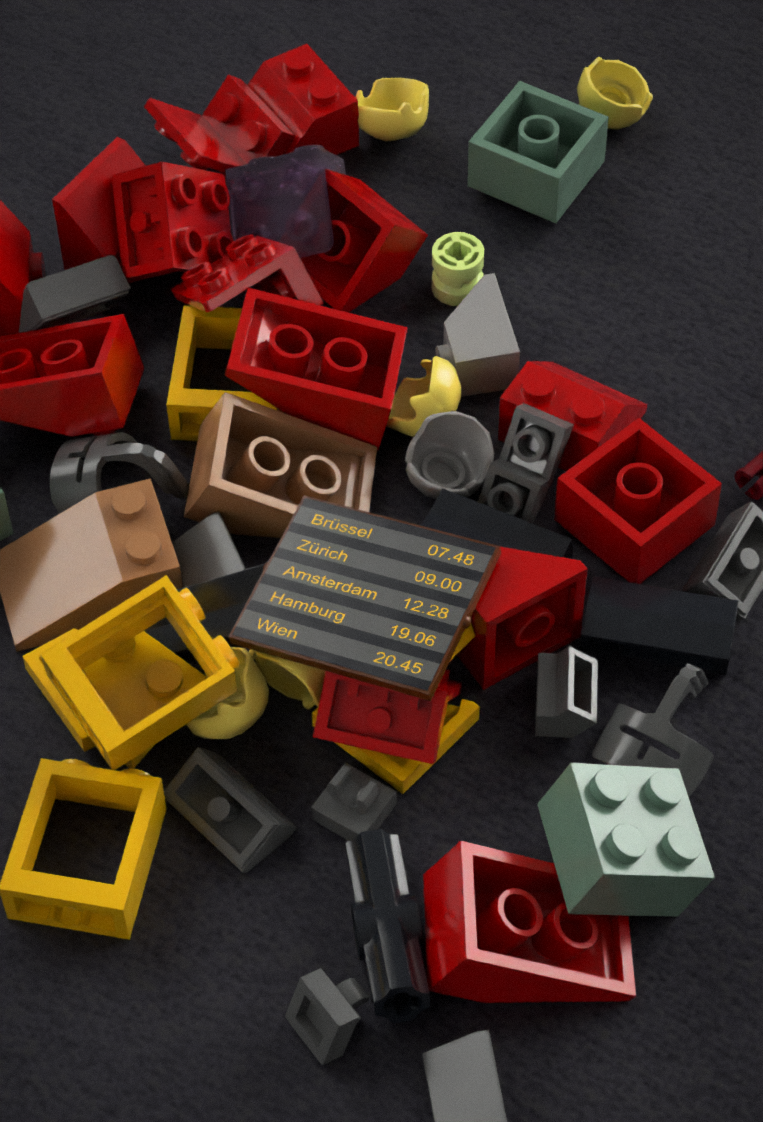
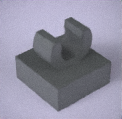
[311,763,397,841]
[284,968,370,1066]

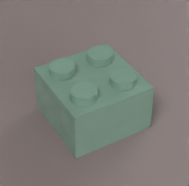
[467,81,609,223]
[537,763,715,917]

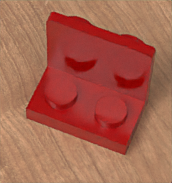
[144,74,295,185]
[112,162,234,281]
[171,234,323,313]
[313,668,462,764]

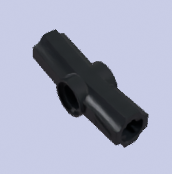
[345,829,430,1023]

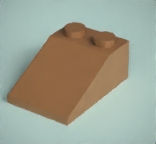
[184,392,377,538]
[0,478,183,652]

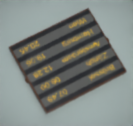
[228,495,501,701]

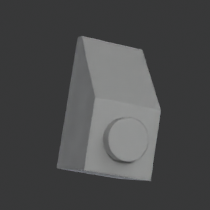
[435,273,520,397]

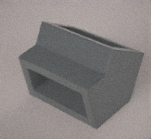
[535,646,598,738]

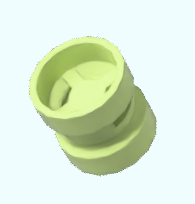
[432,232,484,306]

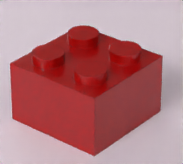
[554,418,722,584]

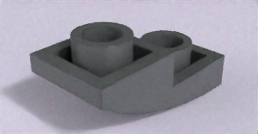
[478,403,574,523]

